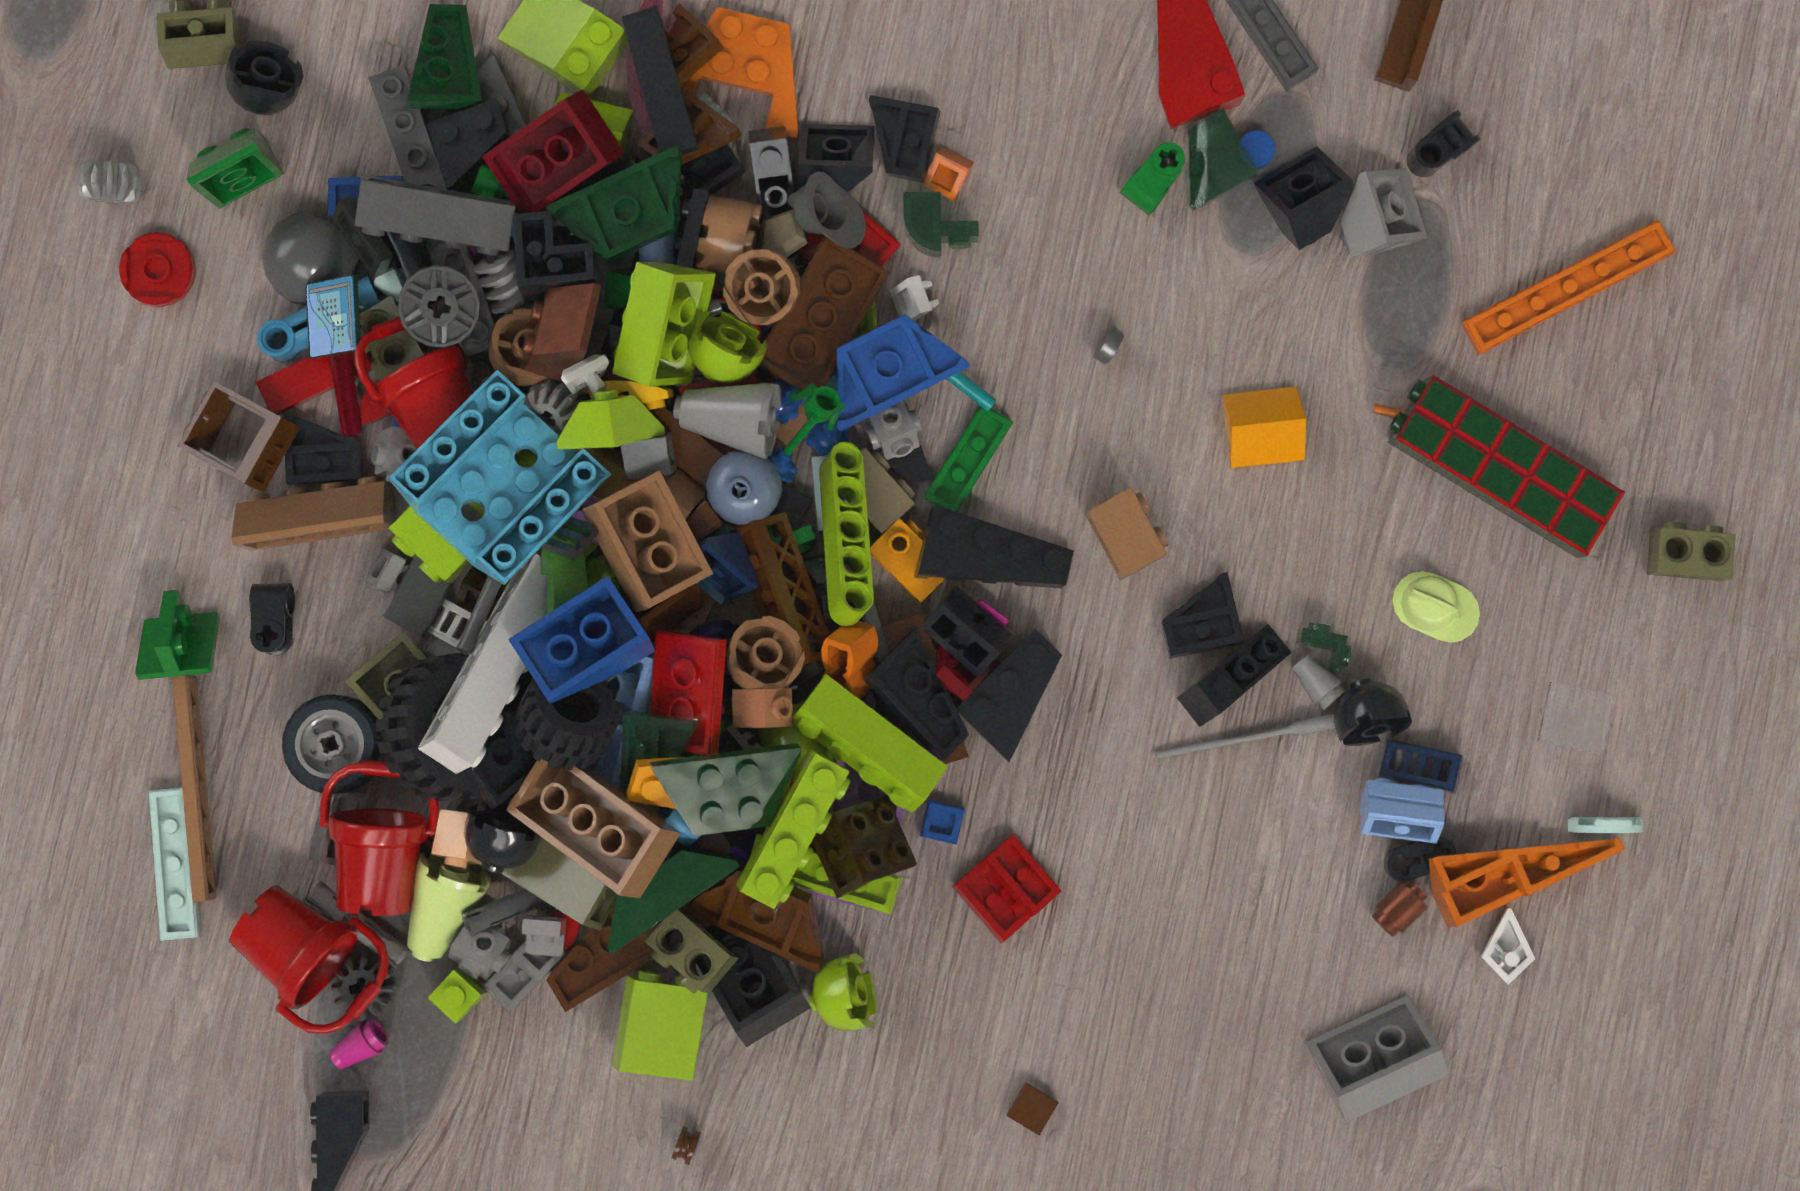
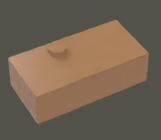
[506,759,681,898]

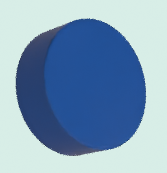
[1237,131,1275,170]

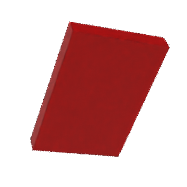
[647,630,727,755]

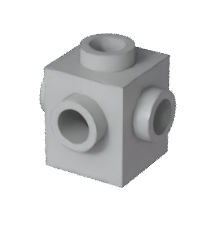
[865,401,922,460]
[372,426,416,485]
[448,925,511,981]

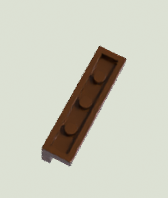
[1374,0,1443,92]
[730,512,829,666]

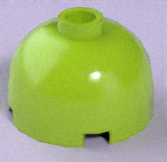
[688,311,767,383]
[809,953,877,1031]

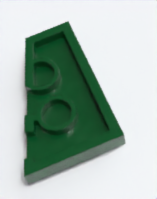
[405,4,482,109]

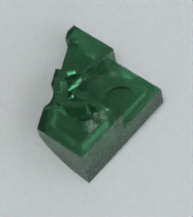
[1187,108,1258,212]

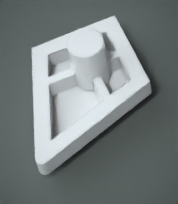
[561,355,609,395]
[1480,908,1535,985]

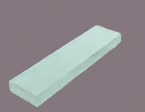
[149,787,201,941]

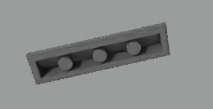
[383,503,482,638]

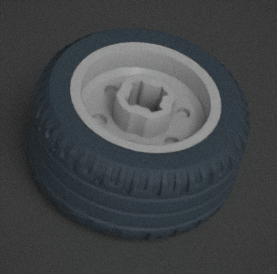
[282,694,385,794]

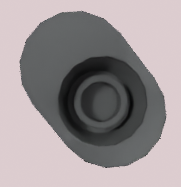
[788,172,866,248]

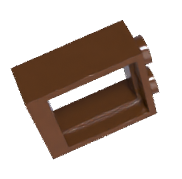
[177,381,300,493]

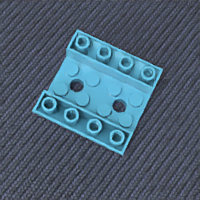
[389,370,611,585]

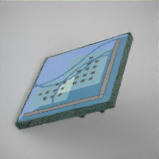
[305,274,362,359]

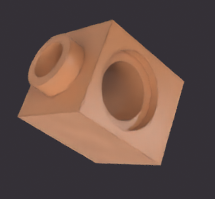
[732,688,793,728]

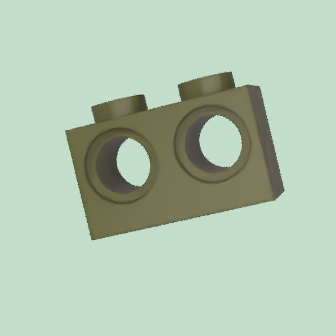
[354,295,428,381]
[1647,522,1736,582]
[645,908,739,993]

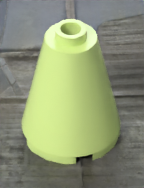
[407,853,491,962]

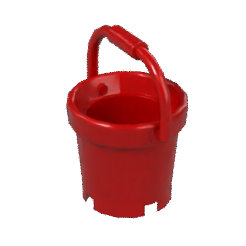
[354,316,474,450]
[319,760,439,916]
[229,885,389,1034]

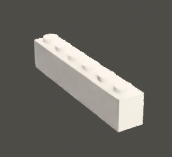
[418,553,548,774]

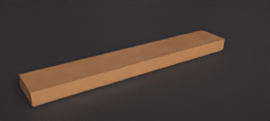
[172,675,217,903]

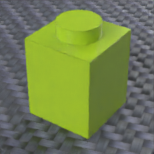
[428,968,487,1024]

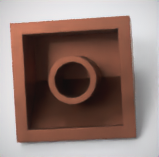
[521,283,601,382]

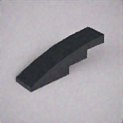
[622,5,699,155]

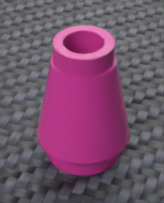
[330,1019,389,1070]

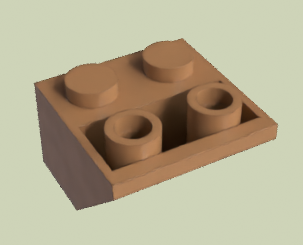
[1086,487,1168,580]

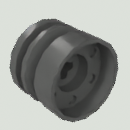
[398,264,480,347]

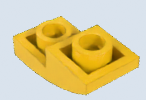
[589,380,674,410]

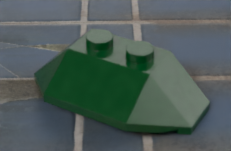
[607,845,740,955]

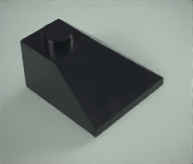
[798,124,875,192]
[1254,146,1354,250]

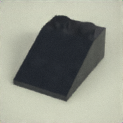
[696,925,811,1047]

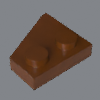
[638,90,742,164]

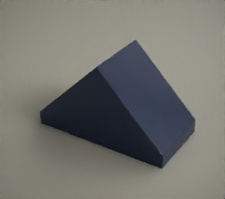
[698,532,759,601]

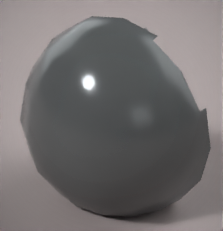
[262,213,359,306]

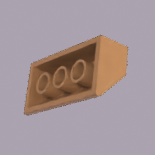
[231,476,397,551]

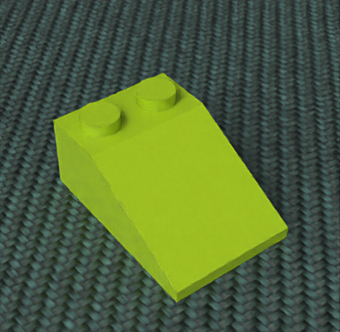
[497,0,628,99]

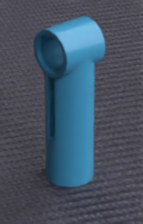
[257,276,382,362]

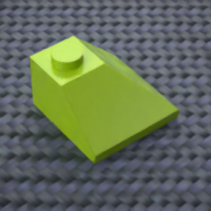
[556,389,665,449]

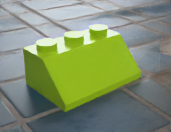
[612,262,716,387]

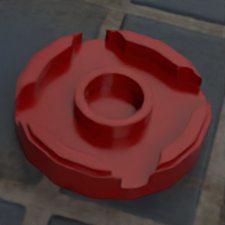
[119,232,196,307]

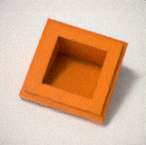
[922,147,974,201]

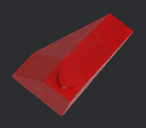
[1157,0,1246,129]

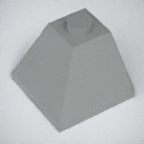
[1341,168,1428,257]

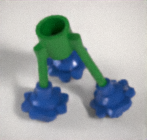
[768,379,850,482]

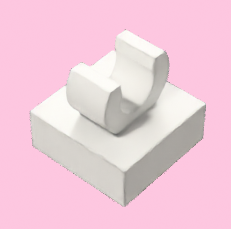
[890,275,939,321]

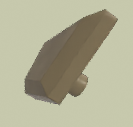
[759,209,807,257]

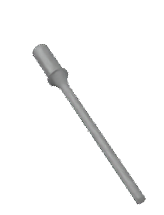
[1155,714,1336,759]

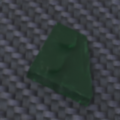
[620,710,698,789]

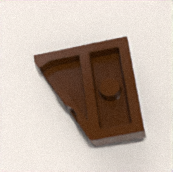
[666,4,724,85]

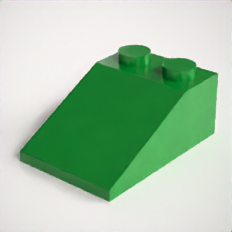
[187,128,284,209]

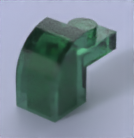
[903,192,979,258]

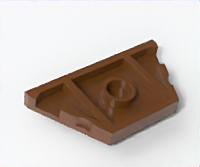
[685,863,824,973]

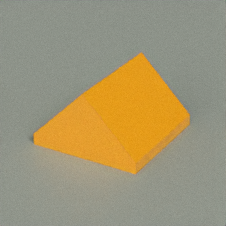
[1222,387,1306,469]

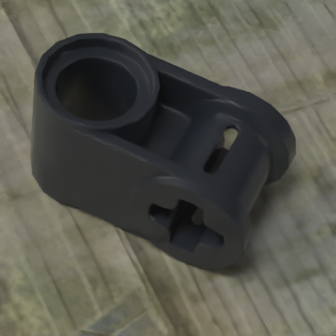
[1407,110,1481,177]
[249,583,295,656]

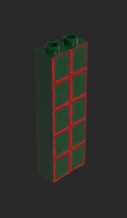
[1387,375,1625,558]

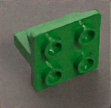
[135,590,220,680]

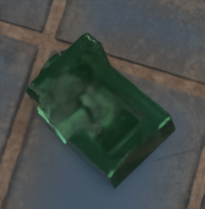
[1295,622,1351,674]

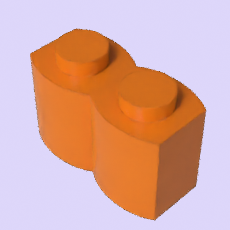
[822,621,878,700]

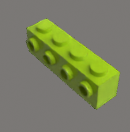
[793,674,948,813]
[736,748,850,910]

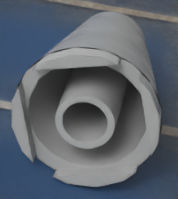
[673,383,781,459]

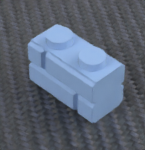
[1360,778,1444,844]

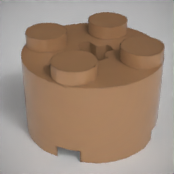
[696,195,763,274]

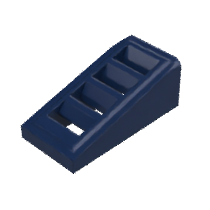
[1380,739,1464,794]

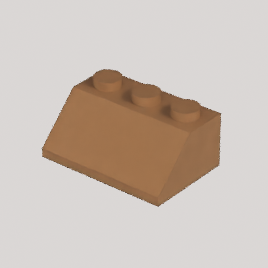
[581,470,713,612]

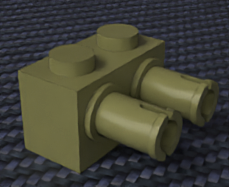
[157,0,242,69]

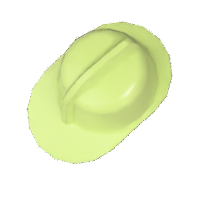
[1392,571,1480,643]

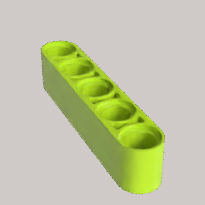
[819,442,874,627]

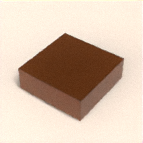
[1006,1082,1058,1135]

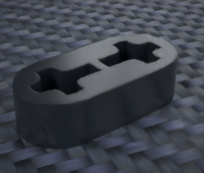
[1384,837,1457,881]

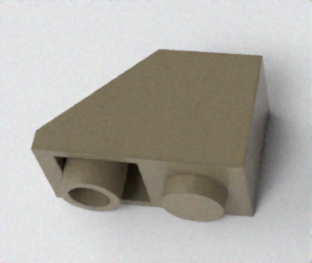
[861,448,915,536]

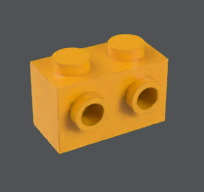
[870,518,945,605]

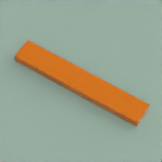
[1461,220,1676,355]

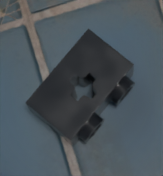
[920,585,1013,677]

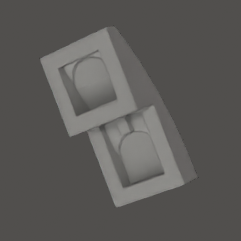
[483,941,565,1013]

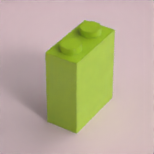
[612,970,708,1081]

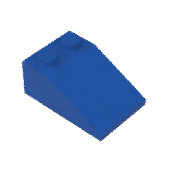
[508,576,655,704]

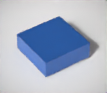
[920,799,965,845]

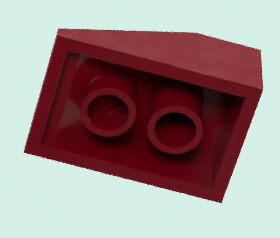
[482,89,625,213]

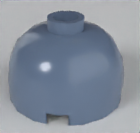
[706,450,783,525]

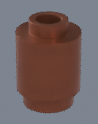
[1371,881,1428,937]

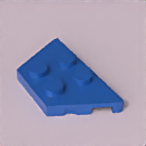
[837,314,970,432]

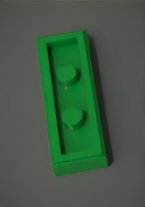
[923,406,1014,512]

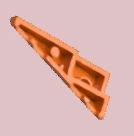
[1429,838,1625,927]

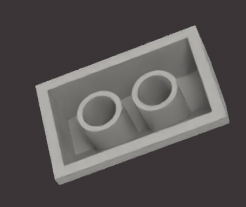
[1307,995,1449,1123]

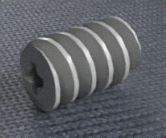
[473,250,535,322]

